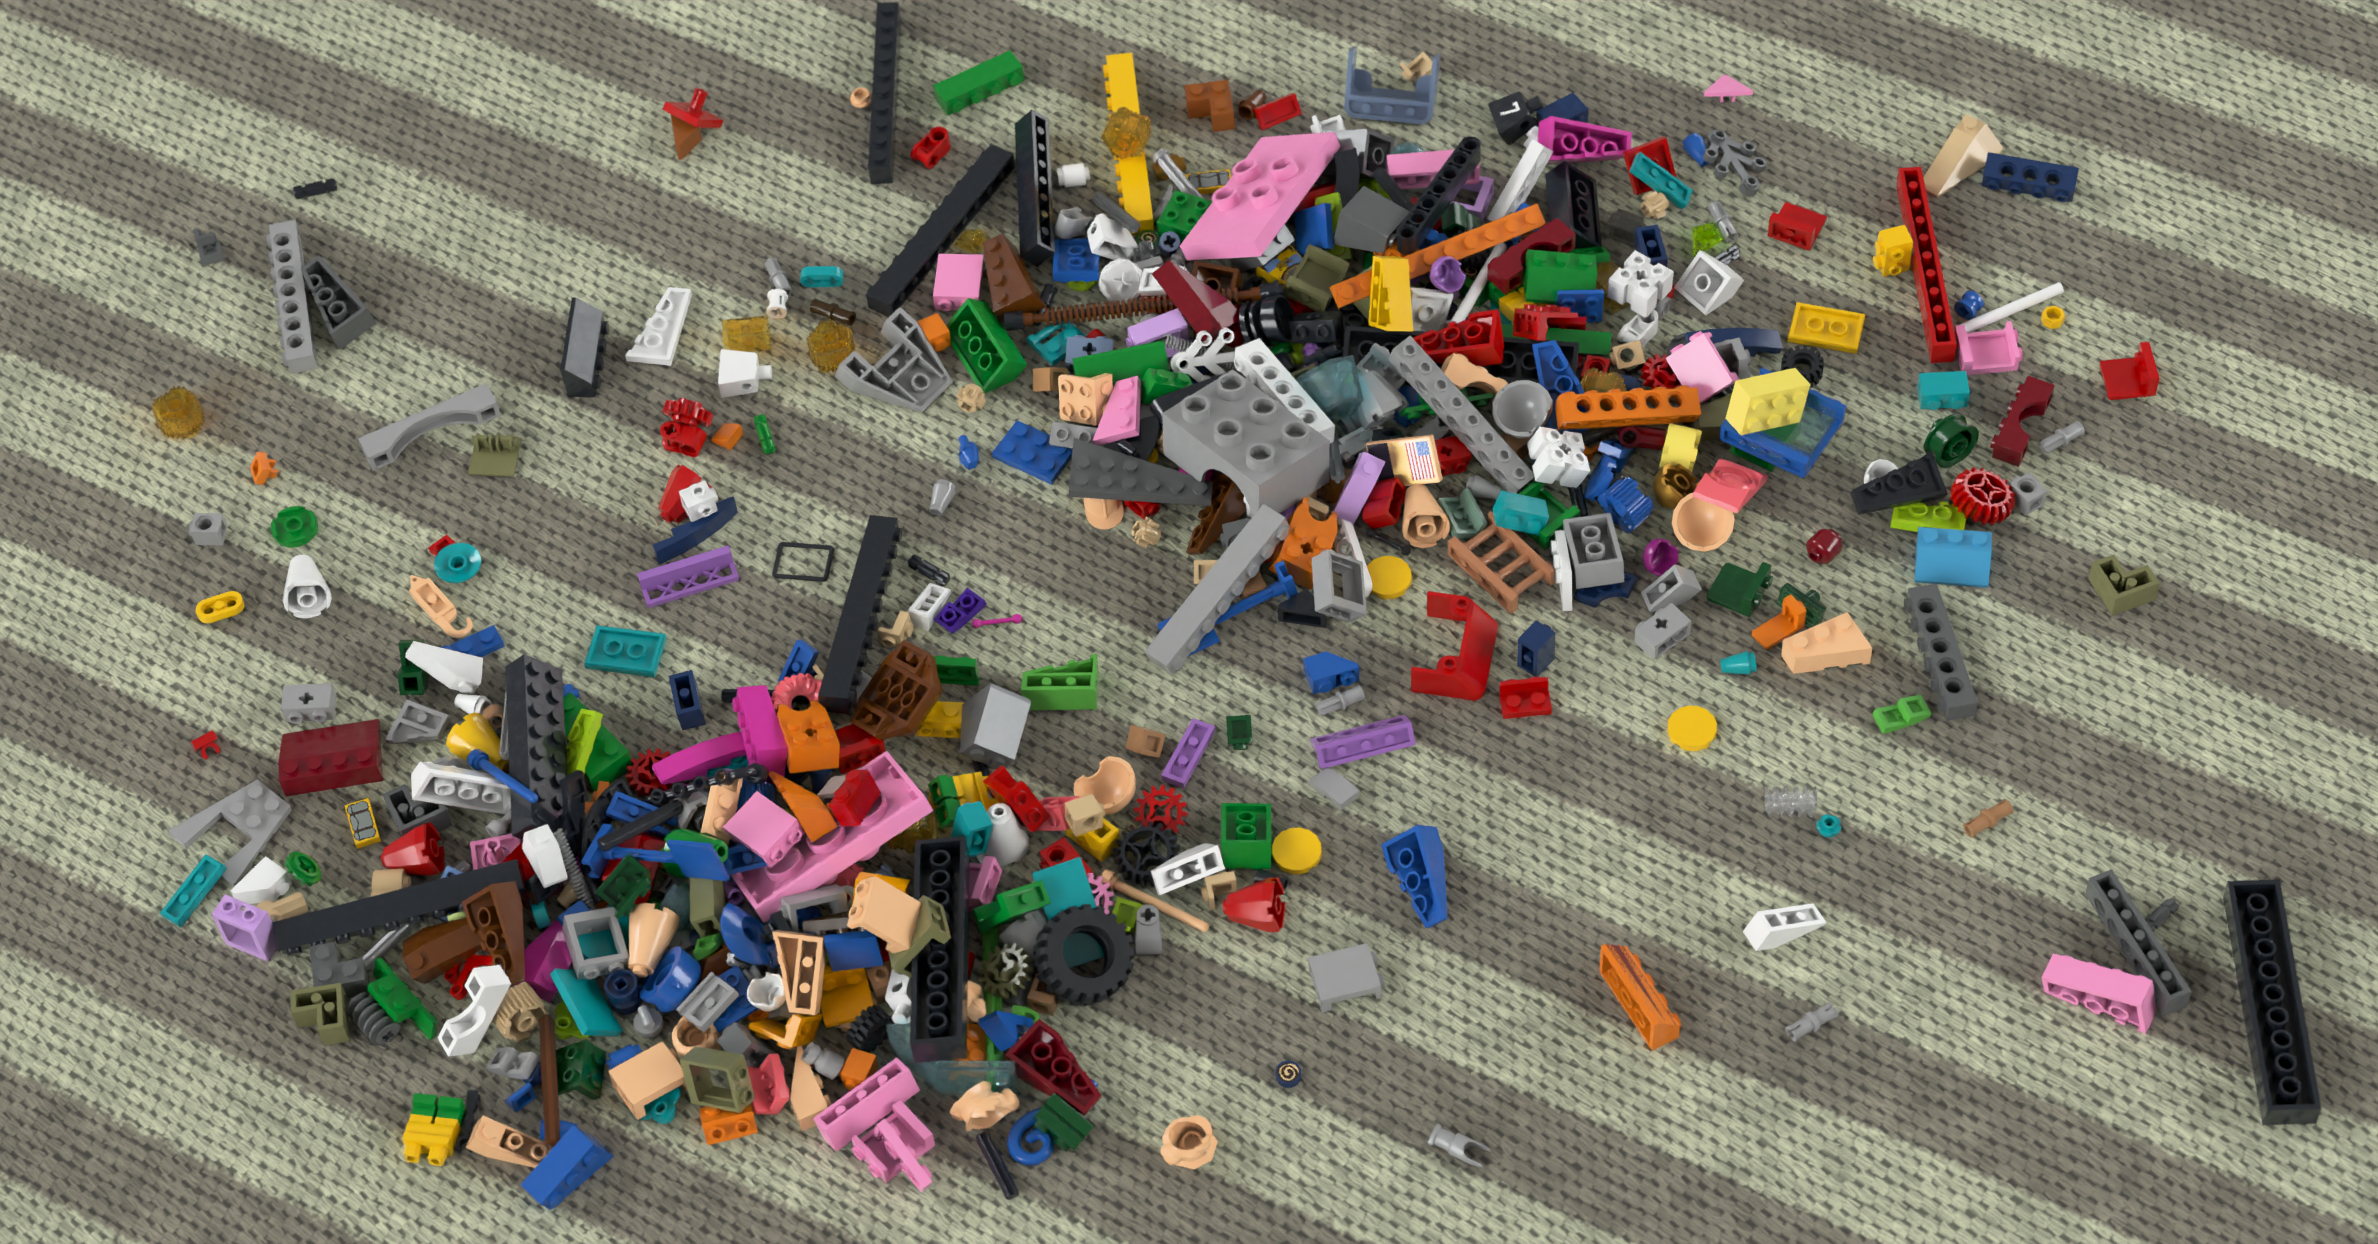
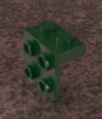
[1707,562,1773,617]
[595,853,652,919]
[556,1040,606,1100]

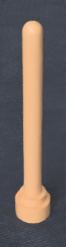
[1101,869,1209,932]

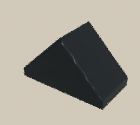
[1278,588,1327,628]

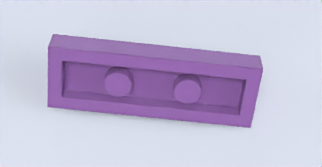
[1161,718,1216,789]

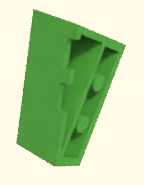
[1021,654,1099,710]

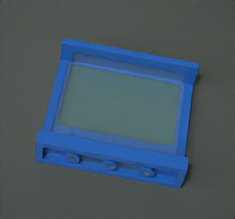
[1720,367,1846,479]

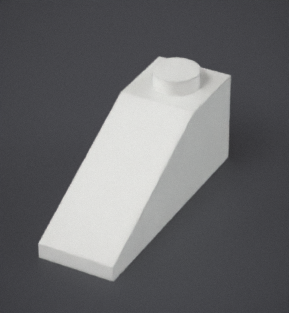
[405,641,483,694]
[1151,843,1225,895]
[1743,903,1826,951]

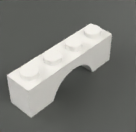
[438,965,511,1057]

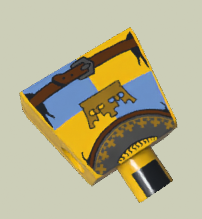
[1256,244,1302,287]

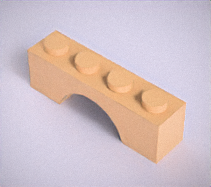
[1441,353,1508,403]

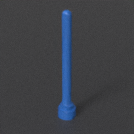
[467,749,538,803]

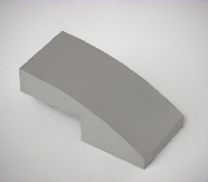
[1308,768,1360,810]
[485,1047,540,1079]

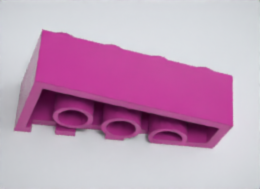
[1538,116,1632,165]
[732,685,788,784]

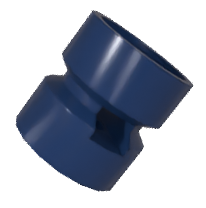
[604,969,643,1015]

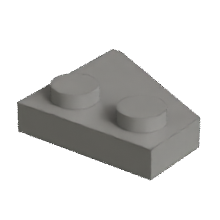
[385,700,451,744]

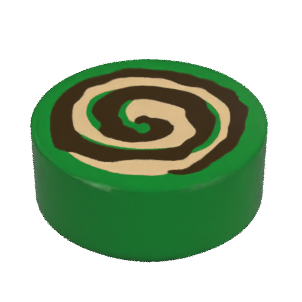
[1137,230,1160,246]

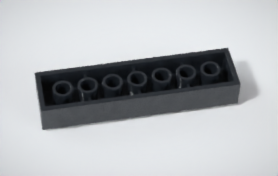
[505,654,567,840]

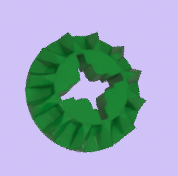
[285,852,321,886]

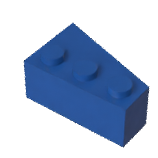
[521,1125,614,1210]

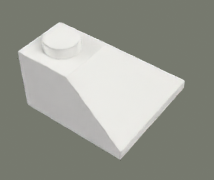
[1674,251,1744,315]

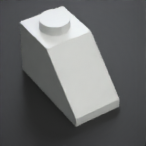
[522,824,567,888]
[231,856,292,904]

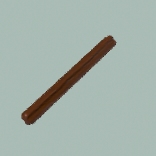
[539,1015,561,1147]

